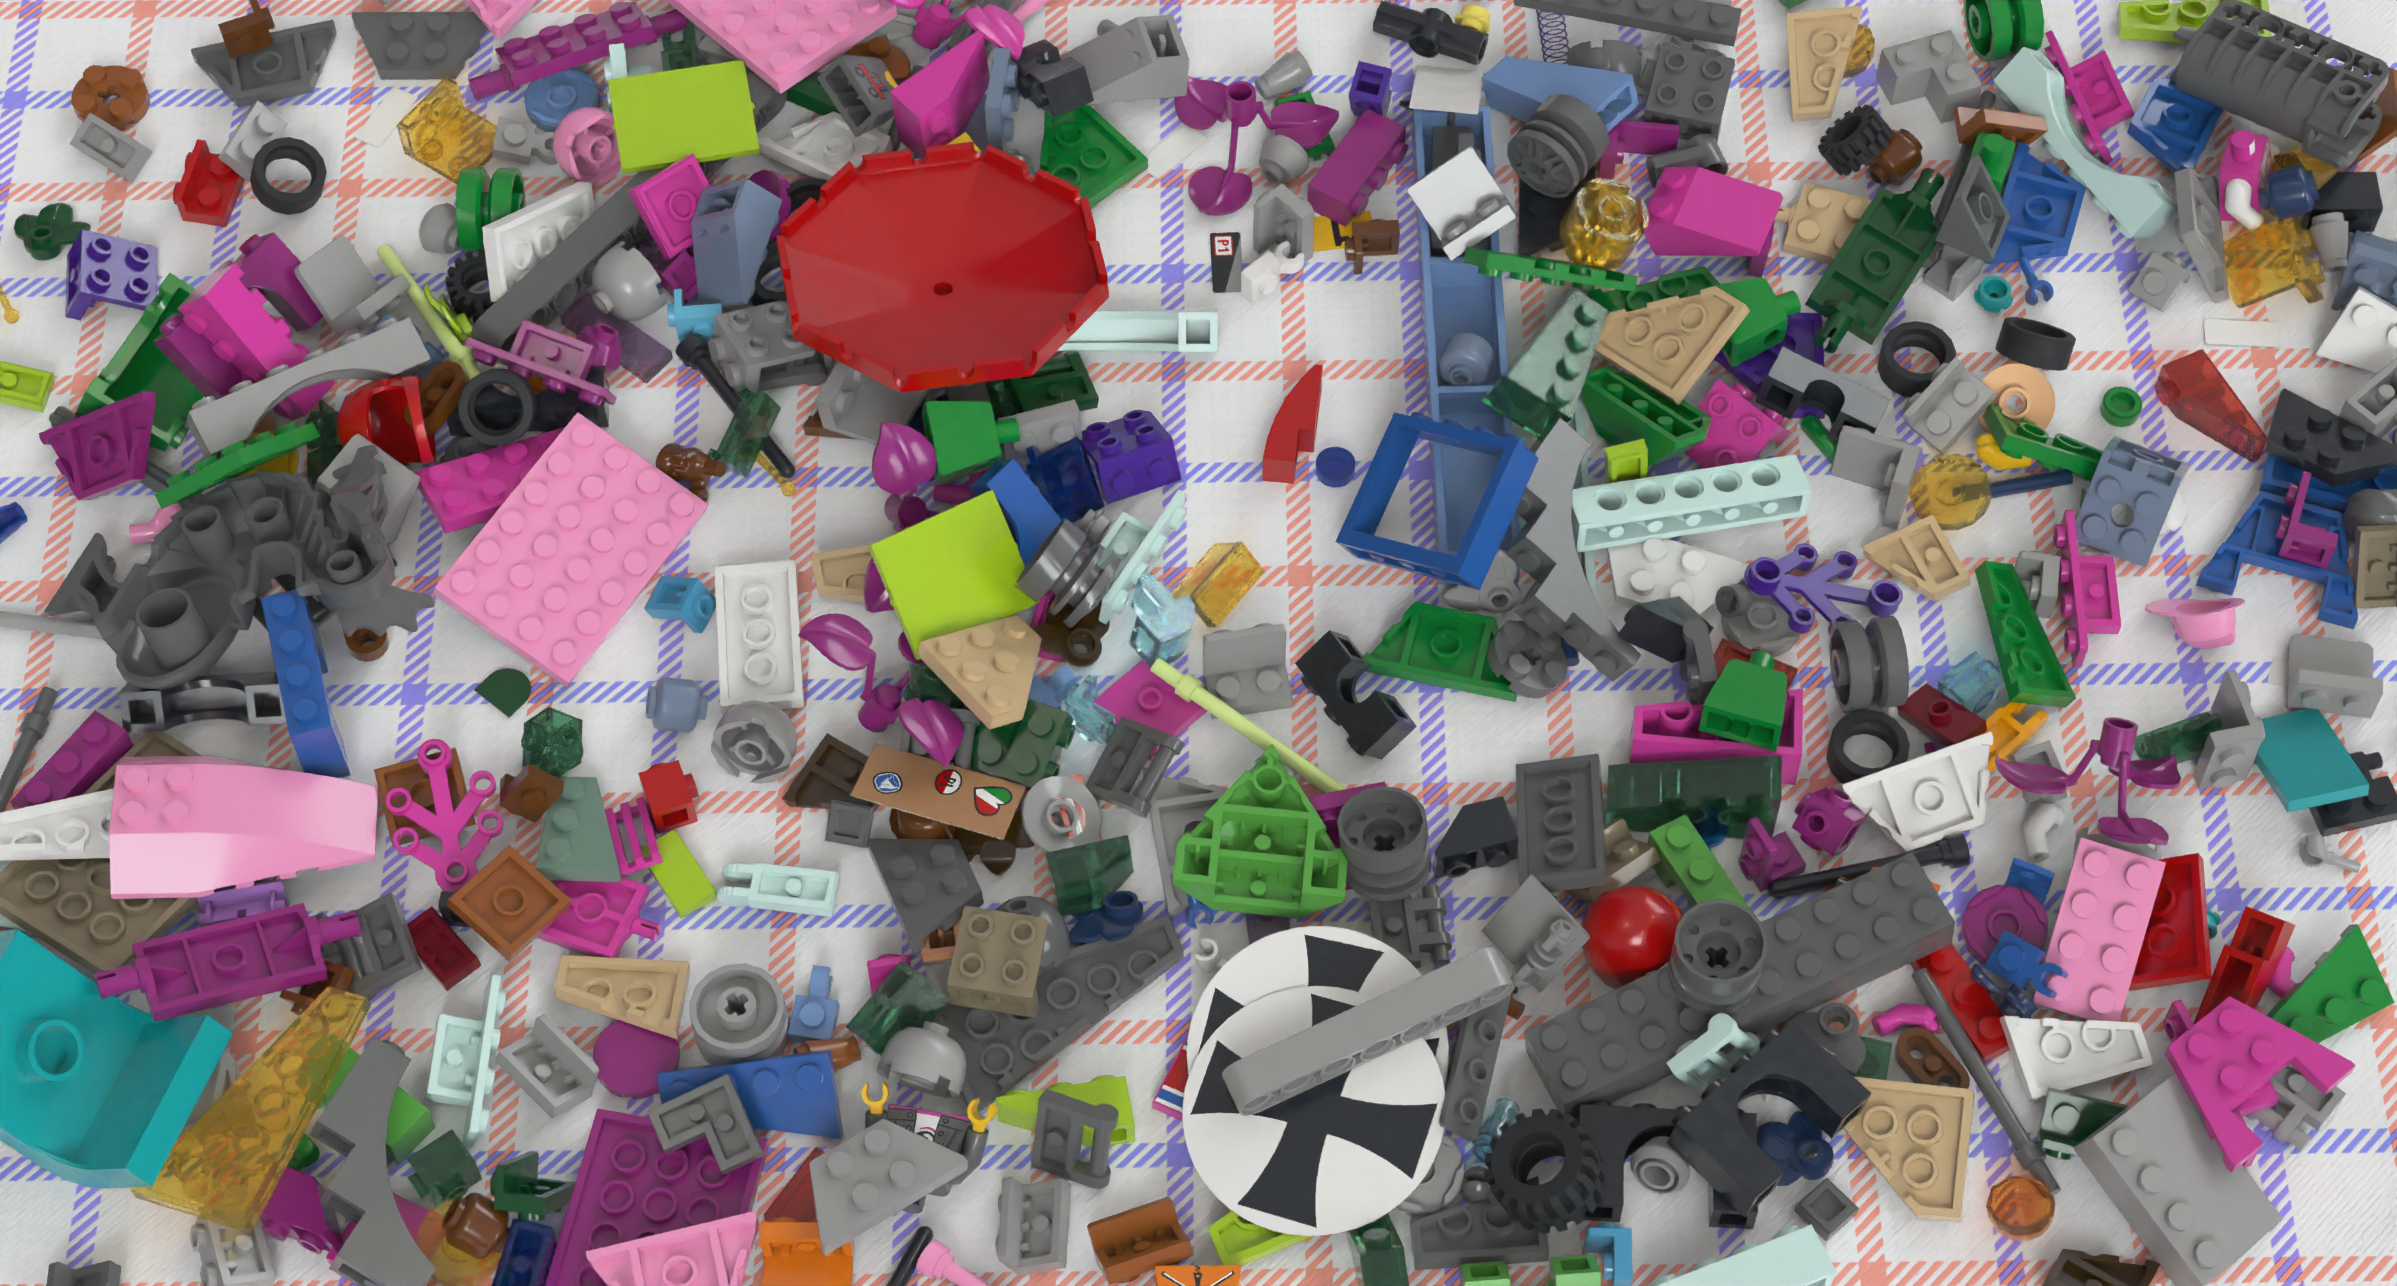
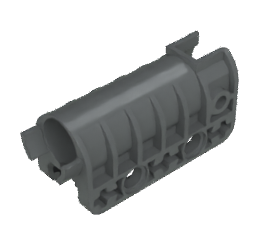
[2170,0,2389,170]

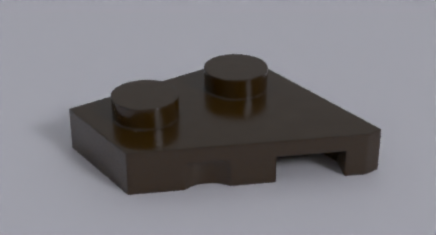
[782,733,880,812]
[2042,1249,2161,1286]

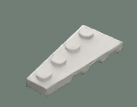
[482,181,595,302]

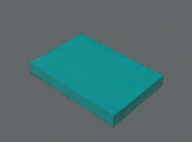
[2255,709,2369,812]

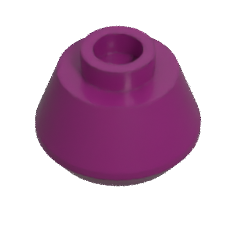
[575,323,622,373]

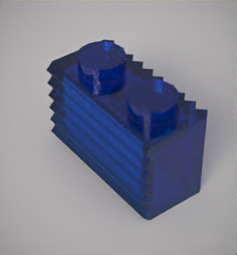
[492,1219,557,1286]

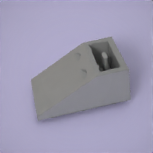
[1061,14,1189,105]

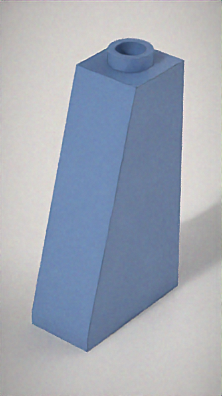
[1481,56,1639,132]

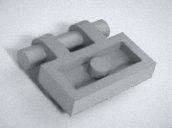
[2245,1064,2346,1151]

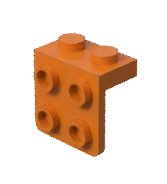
[759,1217,854,1286]

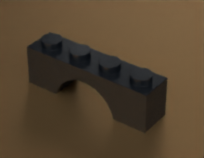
[447,366,609,437]
[119,672,287,733]

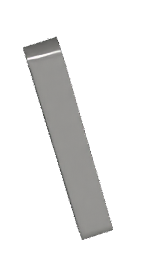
[1222,947,1515,1116]

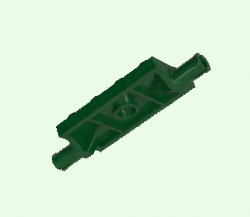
[1805,168,1945,353]

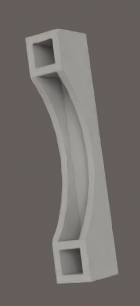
[186,317,431,460]

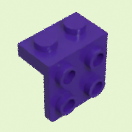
[1079,410,1182,504]

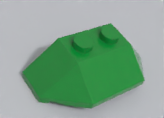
[1575,366,1711,467]

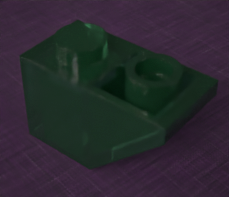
[1045,835,1134,916]
[1346,1213,1409,1286]

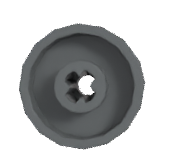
[1829,615,1909,712]

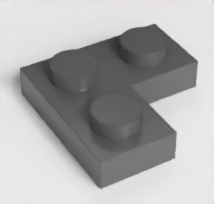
[647,1074,765,1175]

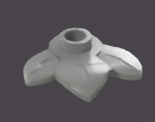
[1443,549,1520,613]

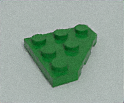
[1039,104,1148,208]
[154,422,320,509]

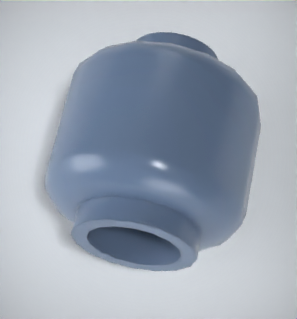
[1438,332,1494,386]
[646,677,708,733]

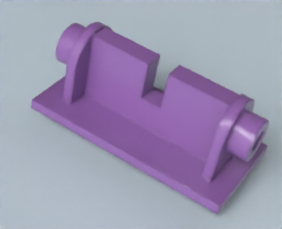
[197,879,289,928]

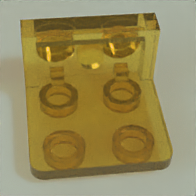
[2223,217,2325,308]

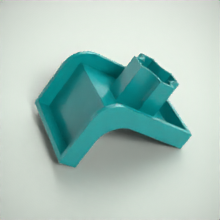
[0,929,233,1189]

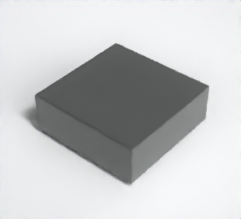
[825,798,875,848]
[1794,1178,1859,1242]

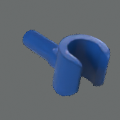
[2018,256,2054,306]
[1185,894,1214,929]

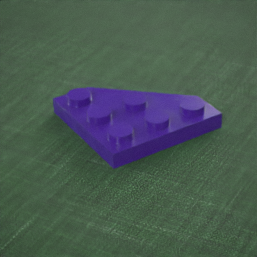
[1714,312,1826,419]

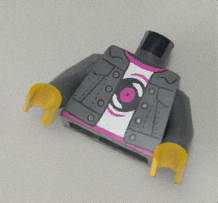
[861,1081,998,1213]

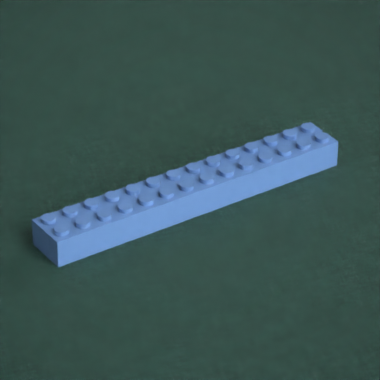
[1412,106,1520,584]

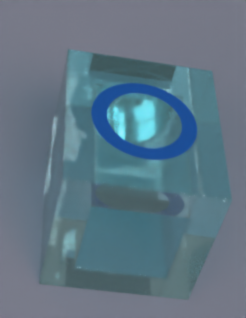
[1936,651,2004,715]

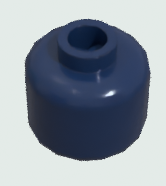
[2258,164,2320,220]

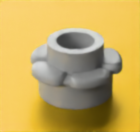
[1077,508,1113,545]

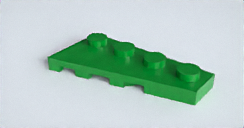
[1464,247,1637,292]
[1975,561,2076,708]

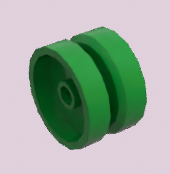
[1963,0,2044,62]
[456,167,526,253]

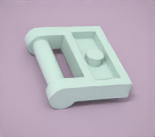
[1666,1013,1762,1094]

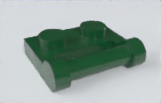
[1002,351,1099,413]

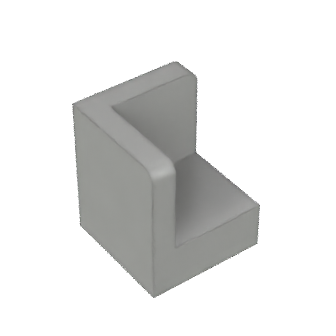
[1923,245,1983,302]

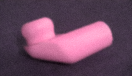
[129,503,183,544]

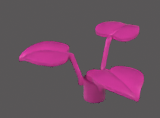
[887,0,1025,62]

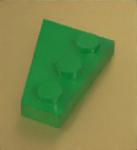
[1586,266,1720,320]
[1983,403,2103,482]
[2266,924,2395,1043]

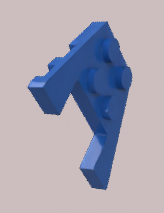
[2196,491,2358,629]

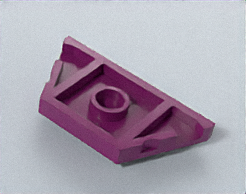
[39,391,156,500]

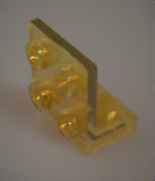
[397,76,497,184]

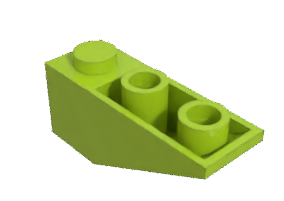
[995,1075,1135,1148]

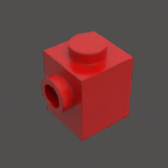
[638,760,699,834]

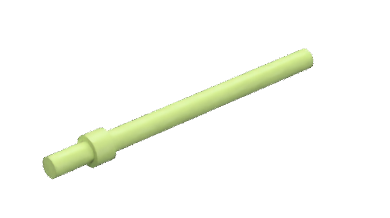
[377,244,482,380]
[1150,658,1348,793]

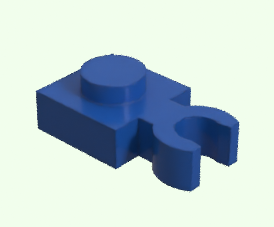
[1984,930,2068,998]

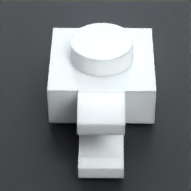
[1241,241,1304,304]

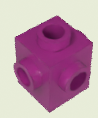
[1791,787,1867,856]

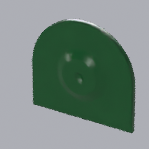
[474,668,531,718]

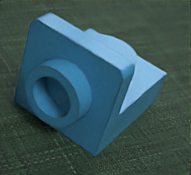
[644,576,716,633]
[1584,1223,1633,1286]

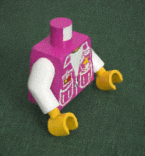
[2219,130,2303,248]

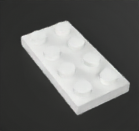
[714,560,805,714]

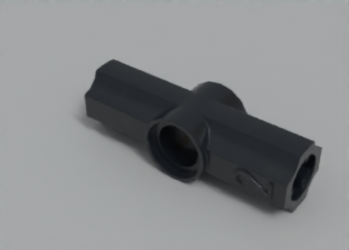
[1373,1,1489,65]

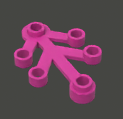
[385,739,504,892]

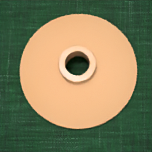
[1978,363,2055,433]

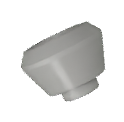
[1259,135,1309,184]
[419,203,461,254]
[1630,1136,1690,1194]

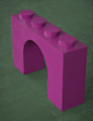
[153,232,323,400]

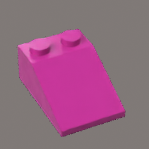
[890,30,990,159]
[1639,167,1783,256]

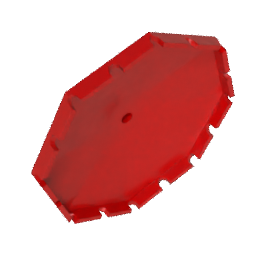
[776,142,1109,393]

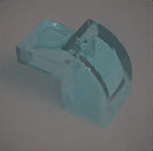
[1129,573,1196,668]

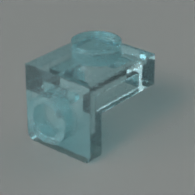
[1064,675,1116,747]

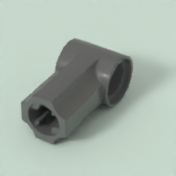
[1646,133,1729,188]

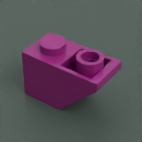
[252,1165,344,1254]

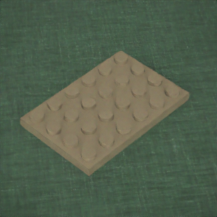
[0,731,202,974]

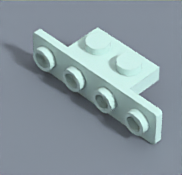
[1096,490,1188,624]
[424,973,506,1147]

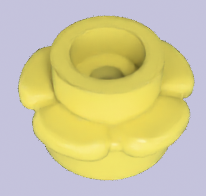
[1455,4,1490,34]

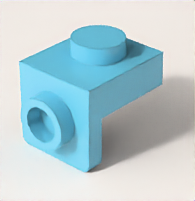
[667,289,723,342]

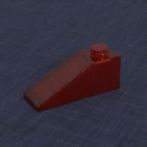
[2154,349,2268,463]

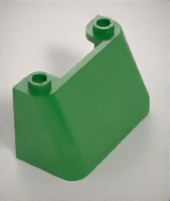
[75,272,204,452]

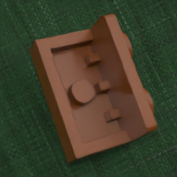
[1087,1197,1194,1284]

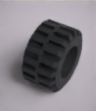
[1484,1108,1607,1233]

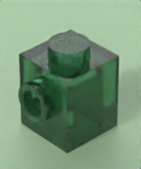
[407,1129,482,1208]

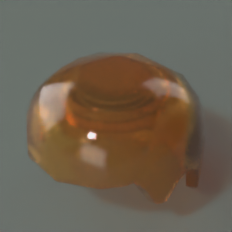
[1986,1175,2055,1241]

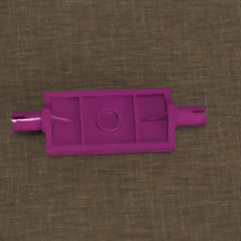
[468,2,688,101]
[95,903,361,1022]

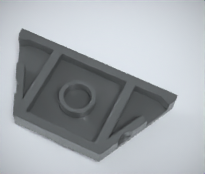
[351,12,488,80]
[191,20,337,108]
[867,839,984,953]

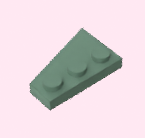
[535,776,621,882]

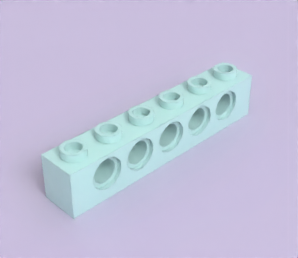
[1571,454,1812,552]

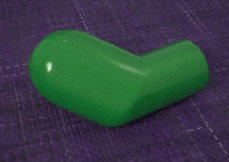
[1801,414,1838,463]

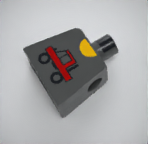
[817,55,903,137]

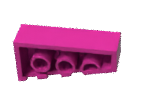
[177,263,336,421]
[1628,689,1803,785]

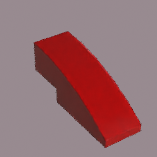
[1262,364,1323,484]
[2194,906,2296,1024]

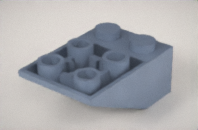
[691,178,782,309]

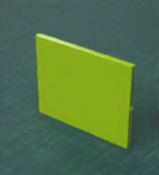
[608,60,760,174]
[868,490,1040,660]

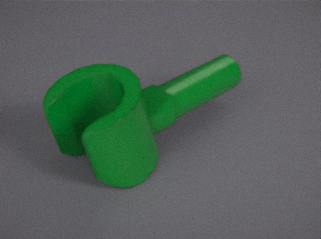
[287,1132,320,1171]

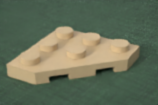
[1586,286,1750,405]
[917,614,1042,730]
[1843,1077,1975,1223]

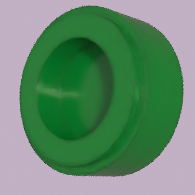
[2100,387,2142,427]

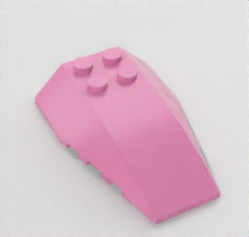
[109,756,379,899]

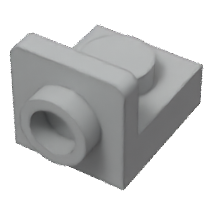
[2014,551,2060,618]

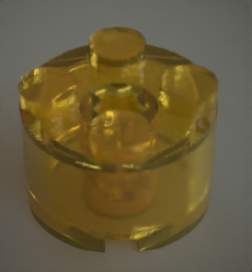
[1560,178,1649,270]

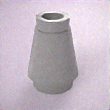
[1254,51,1313,100]
[2309,212,2349,272]

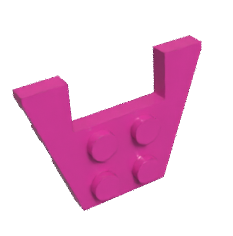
[2165,996,2356,1173]

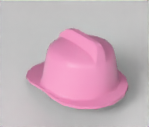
[2145,598,2245,649]

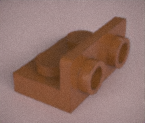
[1953,107,2048,151]

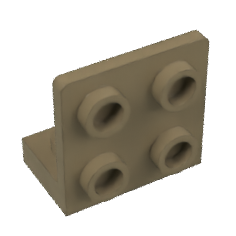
[947,906,1049,1018]

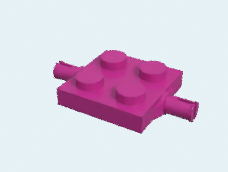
[537,876,662,958]

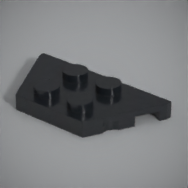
[1518,166,1596,256]
[2265,388,2397,487]

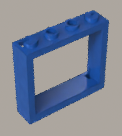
[1335,412,1539,590]

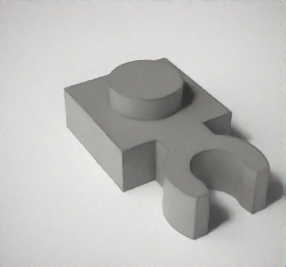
[491,117,557,164]

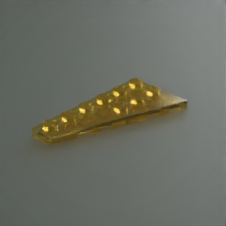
[130,986,371,1233]

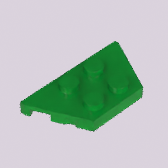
[1363,602,1517,702]

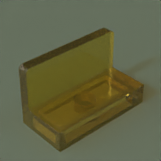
[1168,542,1265,627]

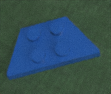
[2127,77,2224,172]
[1984,142,2086,265]

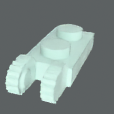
[716,862,840,917]

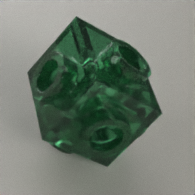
[521,707,583,778]

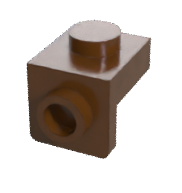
[218,0,275,59]
[1345,219,1400,275]
[500,764,564,823]
[279,960,355,1021]

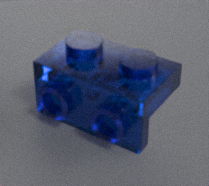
[1026,437,1105,523]

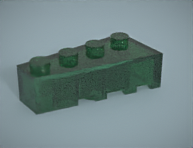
[1481,289,1608,437]
[1604,755,1782,839]

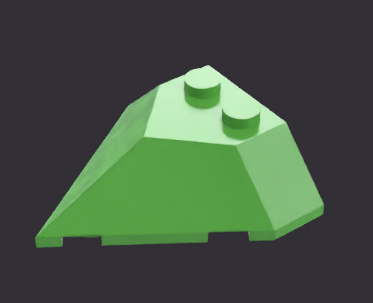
[1173,744,1348,918]

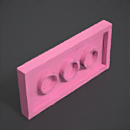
[2032,838,2166,1022]

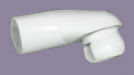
[2160,488,2188,535]
[2023,802,2065,862]

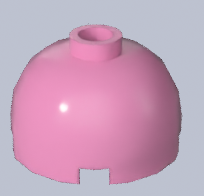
[552,107,621,185]

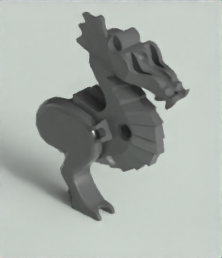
[44,444,435,690]

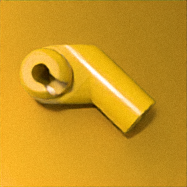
[1976,433,2032,471]

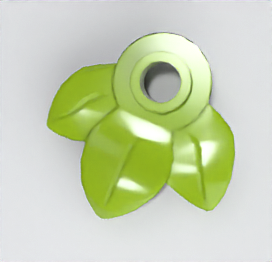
[424,284,474,346]

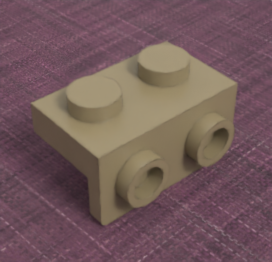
[2352,524,2397,609]

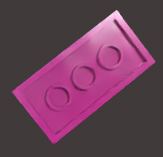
[414,427,564,534]

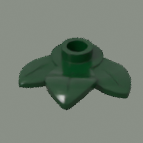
[14,203,91,260]

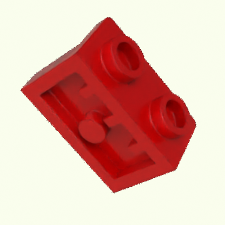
[173,139,245,227]

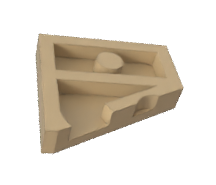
[1862,514,1970,602]

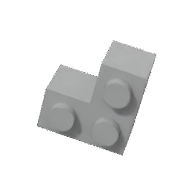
[1876,30,1982,124]

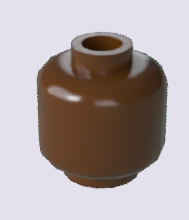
[1867,129,1923,186]
[442,1192,512,1259]

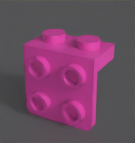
[1684,379,1791,469]

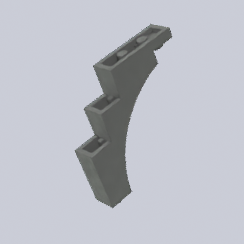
[310,1036,436,1286]

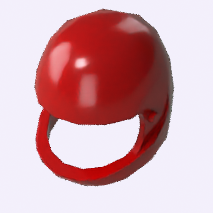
[336,375,437,466]
[1581,886,1683,989]

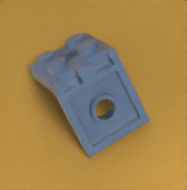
[914,47,1020,158]
[2331,230,2397,311]
[2075,436,2190,568]

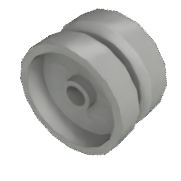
[689,963,789,1065]

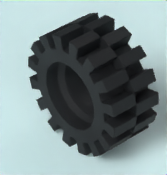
[1818,105,1892,175]
[446,250,495,324]

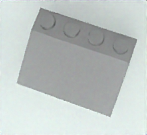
[2073,1074,2283,1286]

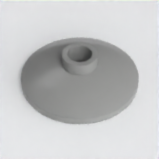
[1021,776,1102,857]

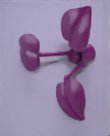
[1174,76,1339,216]
[864,422,976,613]
[798,613,964,768]
[1995,717,2181,846]

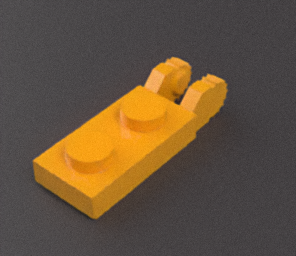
[1985,702,2049,777]

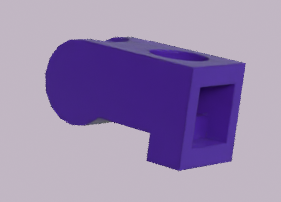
[1348,61,1392,117]

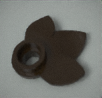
[1032,594,1110,668]
[954,812,1035,876]

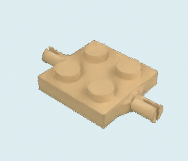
[1774,181,1872,265]

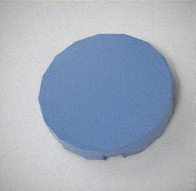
[524,68,600,132]

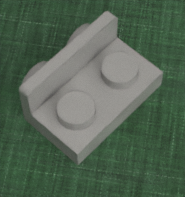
[1902,357,1997,455]
[190,1200,276,1286]

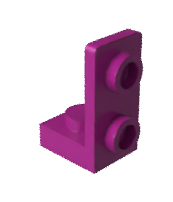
[1598,120,1680,179]
[2275,471,2339,569]
[1738,817,1806,892]

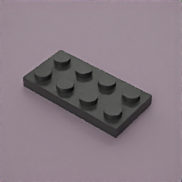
[1516,754,1607,892]

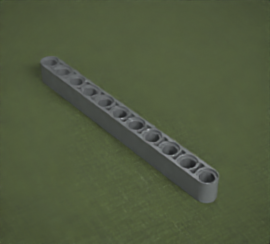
[471,71,787,352]

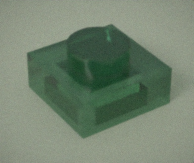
[1850,1035,1893,1080]

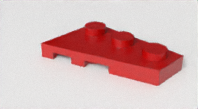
[2129,853,2212,991]

